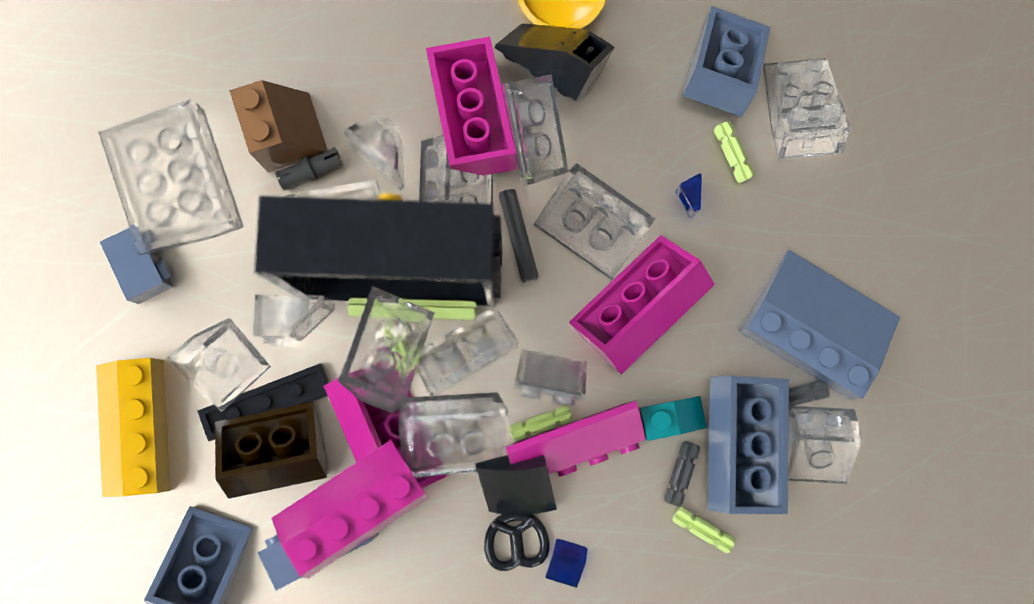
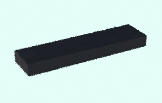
[197,363,330,442]

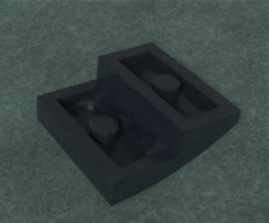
[475,455,557,515]

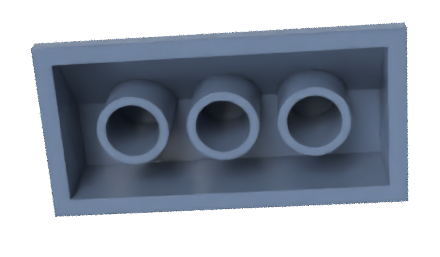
[708,376,789,514]

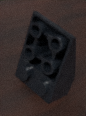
[494,23,615,101]

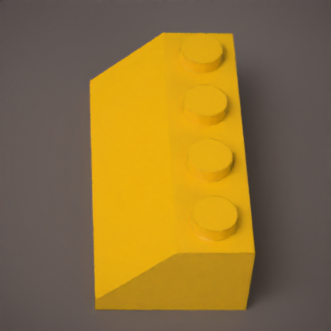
[96,358,170,497]

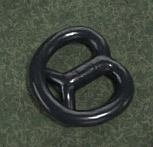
[484,514,550,571]

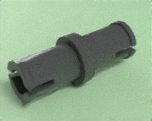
[275,147,343,191]

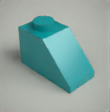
[639,396,707,441]

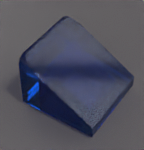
[675,173,702,218]
[545,539,588,588]

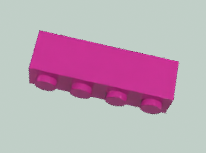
[426,36,516,176]
[568,235,715,374]
[324,357,447,488]
[505,401,646,477]
[271,440,428,579]

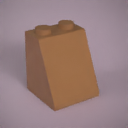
[229,80,328,173]

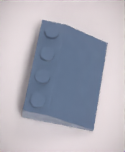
[739,250,900,400]

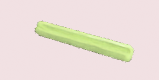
[348,297,477,320]

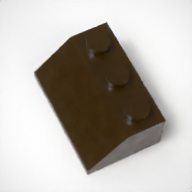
[215,402,327,499]

